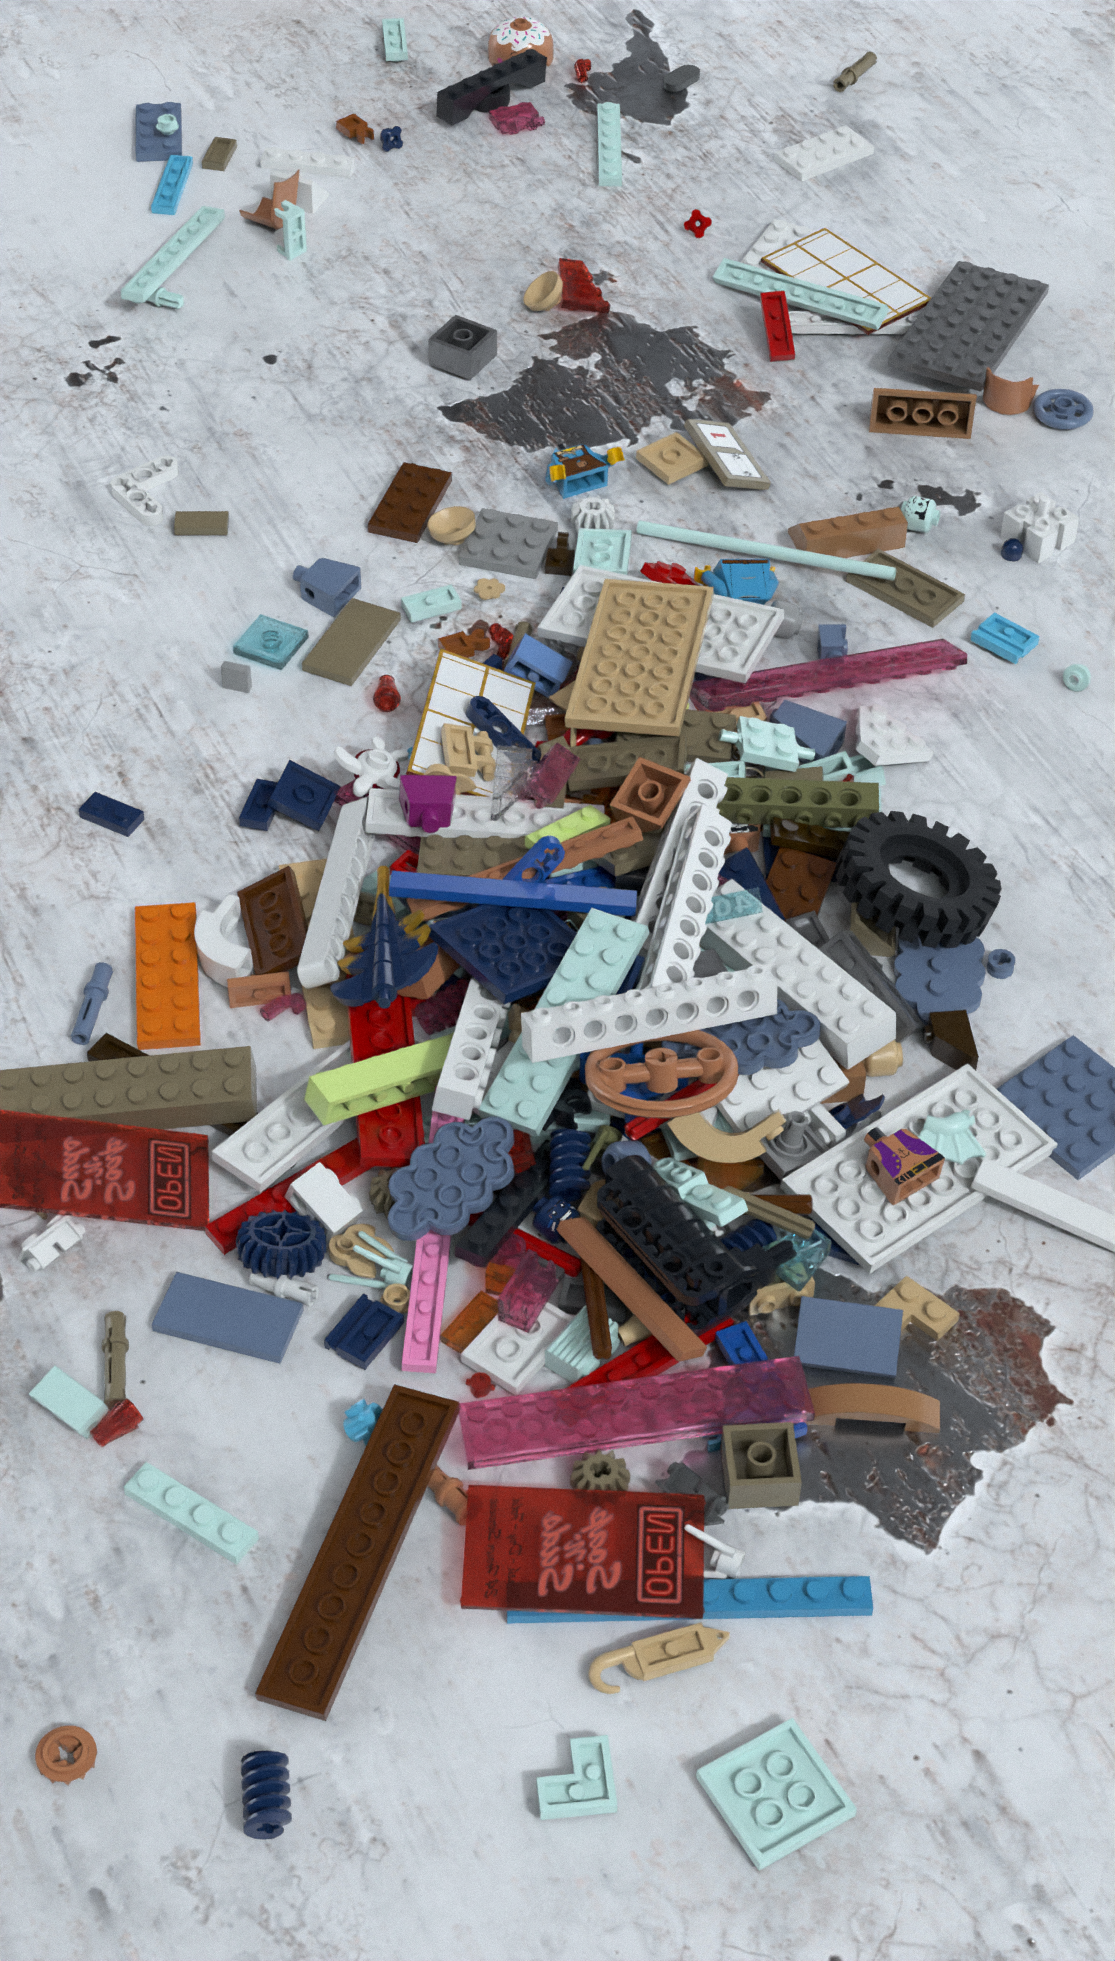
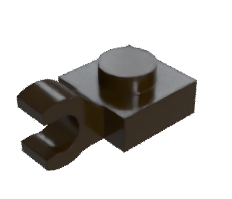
[545,532,575,576]

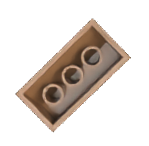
[869,388,977,439]
[788,507,908,558]

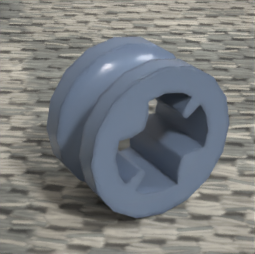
[986,949,1015,979]

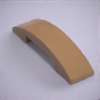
[800,1383,940,1433]

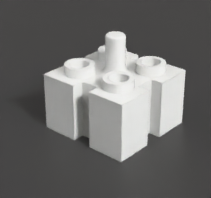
[1000,492,1079,564]

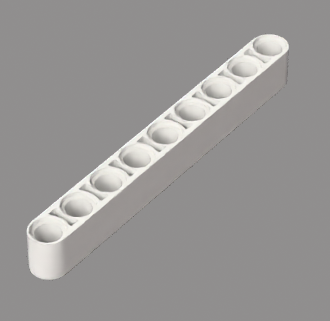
[297,796,375,989]

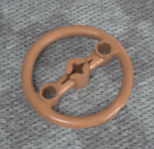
[585,1030,738,1118]

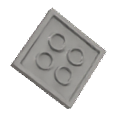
[459,508,558,579]

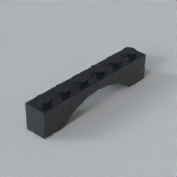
[436,49,547,125]

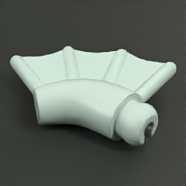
[917,1110,986,1165]

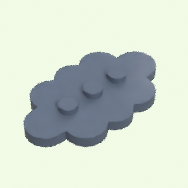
[893,934,986,1025]
[661,999,820,1075]
[387,1116,515,1241]

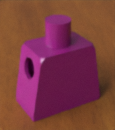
[399,775,457,833]

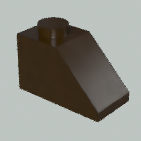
[922,1010,979,1071]

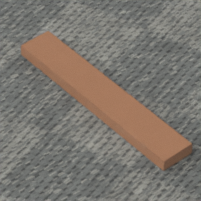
[557,1217,707,1362]

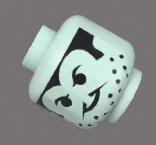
[901,496,940,533]

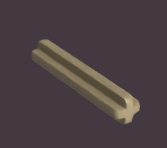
[723,1186,815,1239]

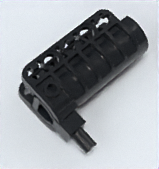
[596,1155,797,1337]

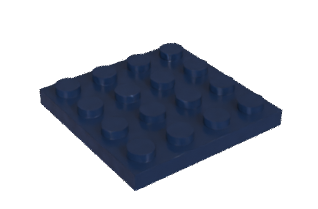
[429,904,577,1005]

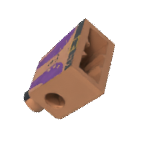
[864,1127,945,1206]

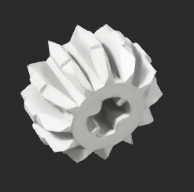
[571,495,615,533]

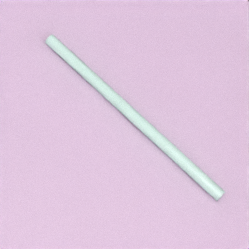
[637,520,896,581]

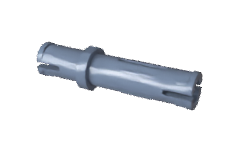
[71,962,113,1045]

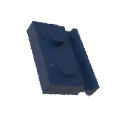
[324,1293,404,1370]

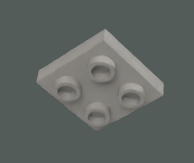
[759,1111,830,1181]

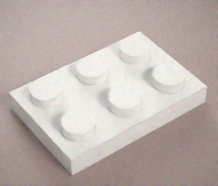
[461,1287,574,1396]

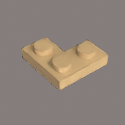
[875,1276,960,1341]

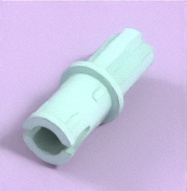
[146,287,184,309]

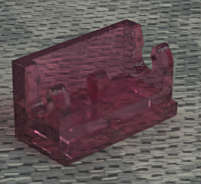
[518,742,581,809]
[498,1249,559,1333]

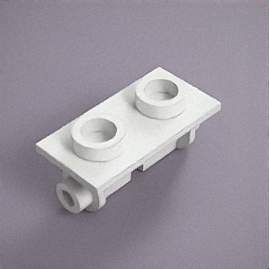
[18,1210,86,1272]

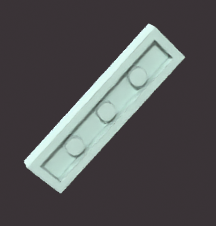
[124,1462,259,1565]

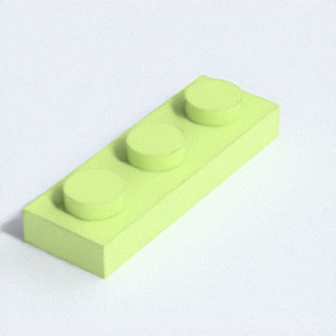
[525,805,611,849]

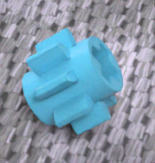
[343,1399,383,1445]

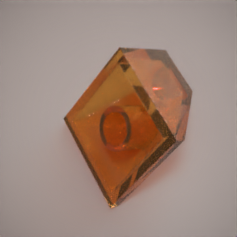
[697,1156,765,1191]

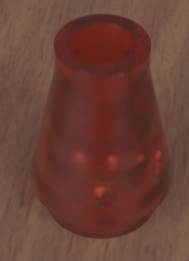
[373,675,401,712]
[89,1398,144,1448]

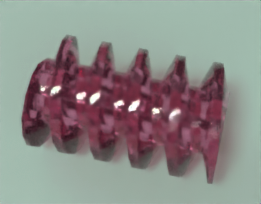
[415,978,471,1035]

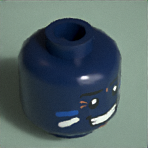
[532,1195,580,1244]

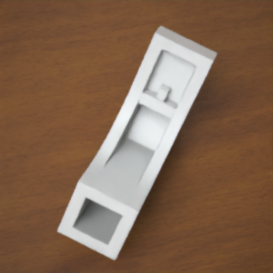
[194,894,254,987]

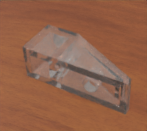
[491,746,537,821]

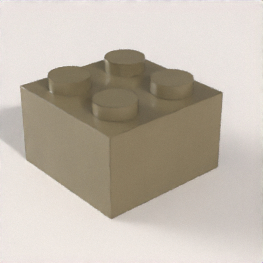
[720,1422,802,1509]

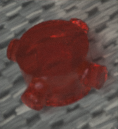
[465,1372,496,1399]

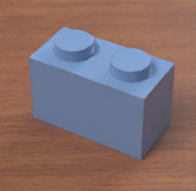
[504,633,573,698]

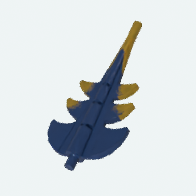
[330,866,438,1008]

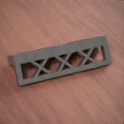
[819,930,924,1043]

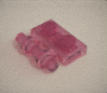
[489,102,545,135]

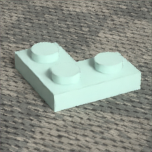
[536,1735,617,1820]

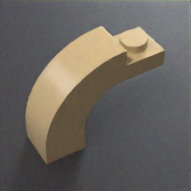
[667,1109,786,1163]

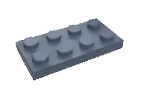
[136,102,182,162]

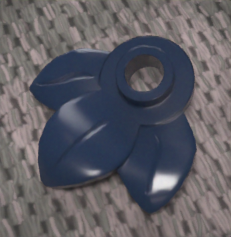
[829,1094,885,1130]

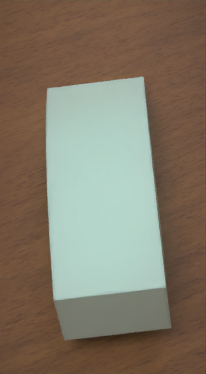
[797,751,886,786]

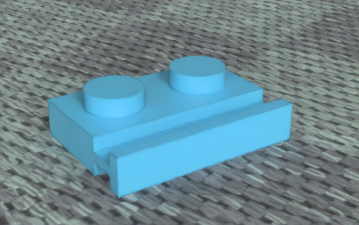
[971,612,1040,664]

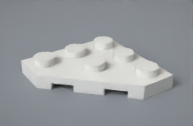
[855,704,934,766]

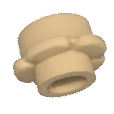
[380,1284,410,1314]

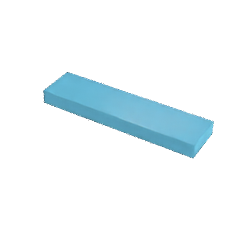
[151,155,193,215]

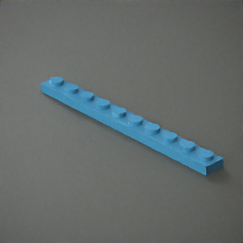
[506,1576,873,1624]

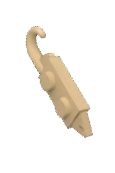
[588,1622,730,1694]

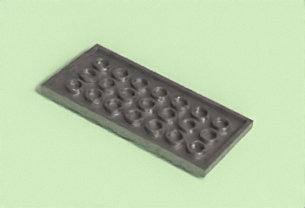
[887,261,1049,392]

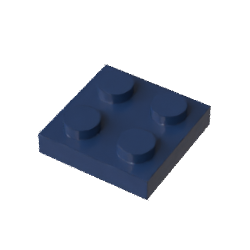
[267,760,341,832]

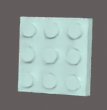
[696,1718,857,1871]

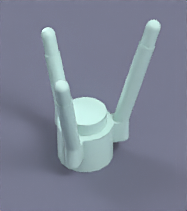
[329,1231,413,1290]

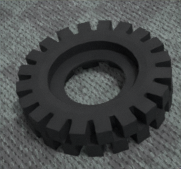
[835,811,1002,948]

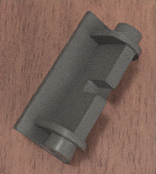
[655,1461,729,1526]

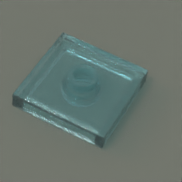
[233,614,309,670]

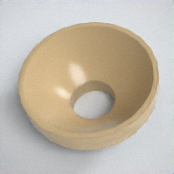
[523,271,563,311]
[427,506,476,545]

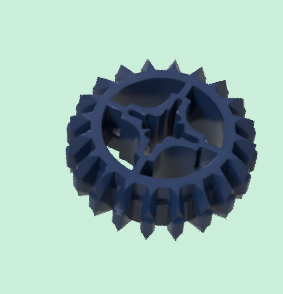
[236,1209,327,1280]

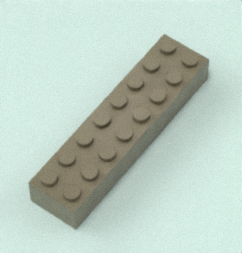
[0,1046,257,1145]

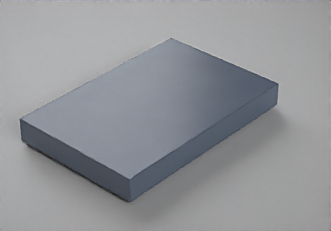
[793,1296,903,1379]

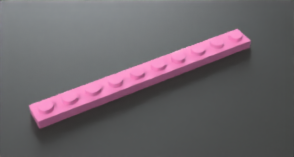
[402,1086,465,1373]

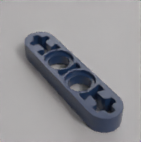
[466,696,541,782]

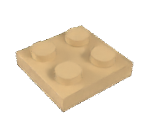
[636,432,708,485]

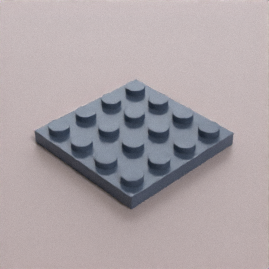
[997,1035,1115,1180]

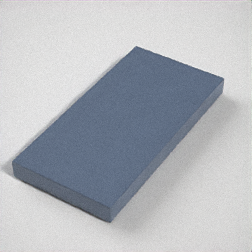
[152,1272,304,1364]

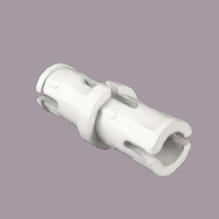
[249,1272,319,1306]

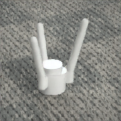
[684,1523,746,1579]

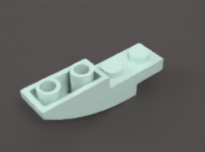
[653,1157,748,1229]

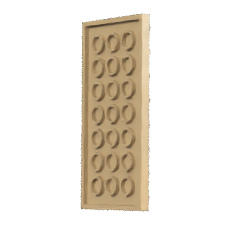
[565,579,714,737]

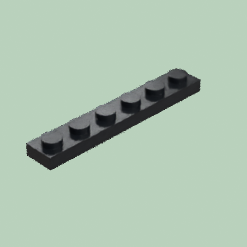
[455,1139,551,1268]

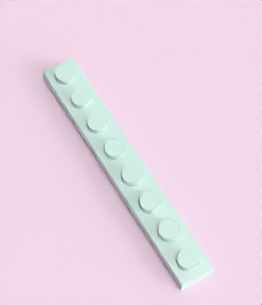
[121,206,225,303]
[713,258,889,330]

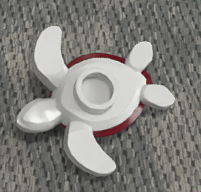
[333,737,409,797]

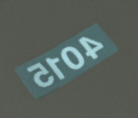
[705,888,763,924]

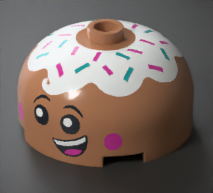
[488,17,554,67]

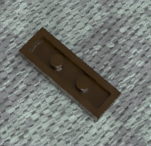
[770,817,850,858]

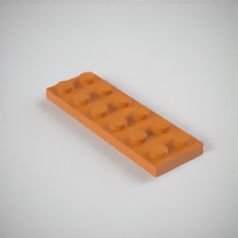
[135,902,201,1050]

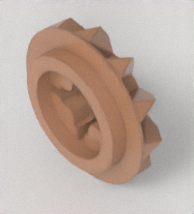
[35,1725,98,1786]

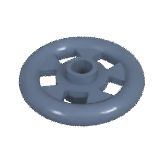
[1033,389,1094,429]

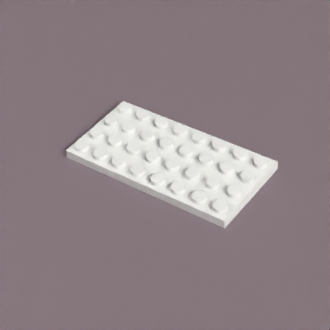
[537,565,784,683]
[780,1064,1058,1274]

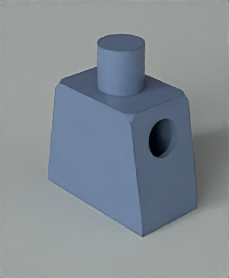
[293,558,361,617]

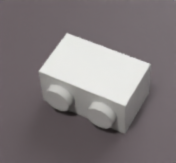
[285,1162,363,1245]

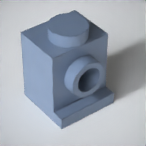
[816,624,848,667]

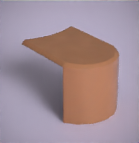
[239,169,300,229]
[983,367,1039,415]

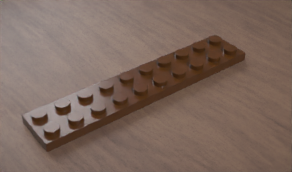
[255,1384,461,1721]

